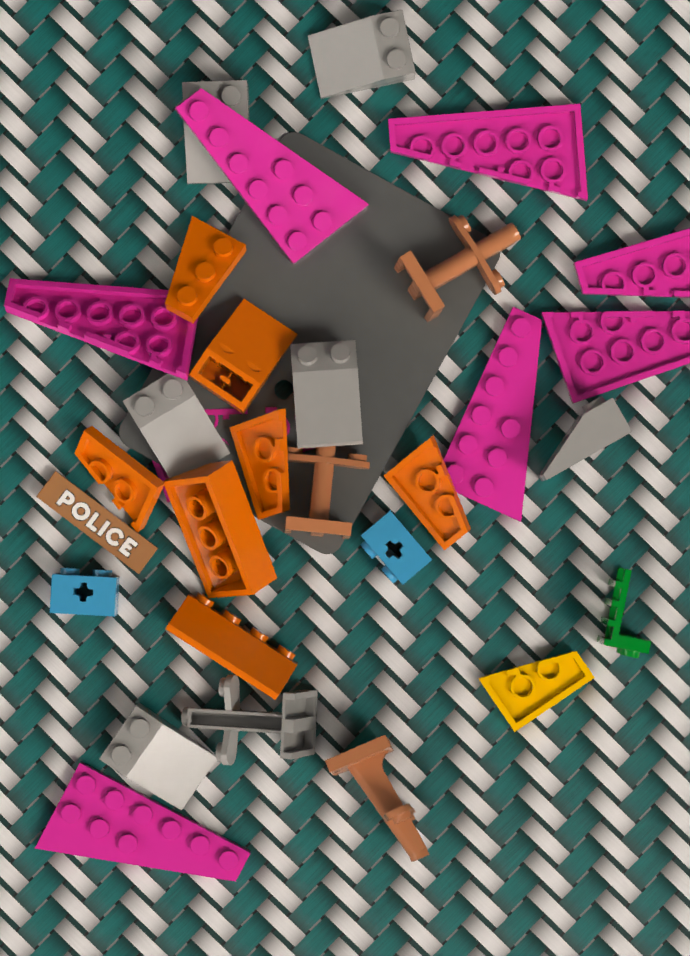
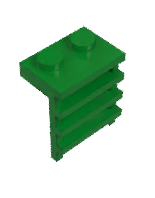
[597,568,651,658]

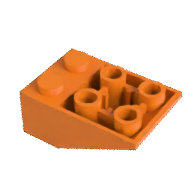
[189,299,298,414]

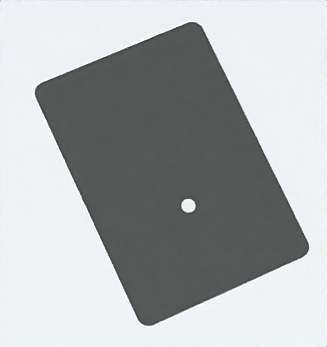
[119,132,500,554]

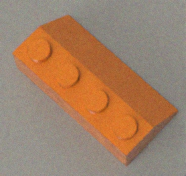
[164,460,277,598]
[165,592,298,700]

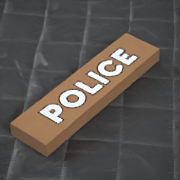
[36,471,159,574]

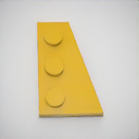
[478,650,595,732]

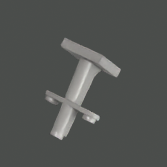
[181,675,318,766]

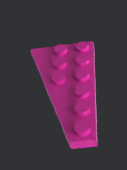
[174,88,369,264]
[388,104,588,201]
[573,228,690,298]
[4,278,198,381]
[443,307,542,522]
[541,311,690,404]
[35,762,251,882]

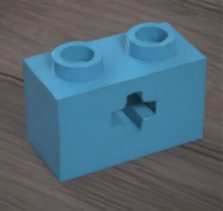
[360,510,432,585]
[50,568,120,617]

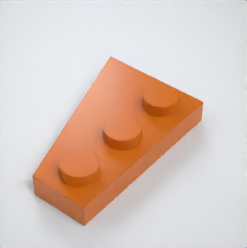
[165,216,247,324]
[229,408,290,520]
[74,426,165,533]
[384,435,471,550]

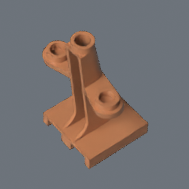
[394,215,521,322]
[285,446,370,539]
[325,735,430,862]

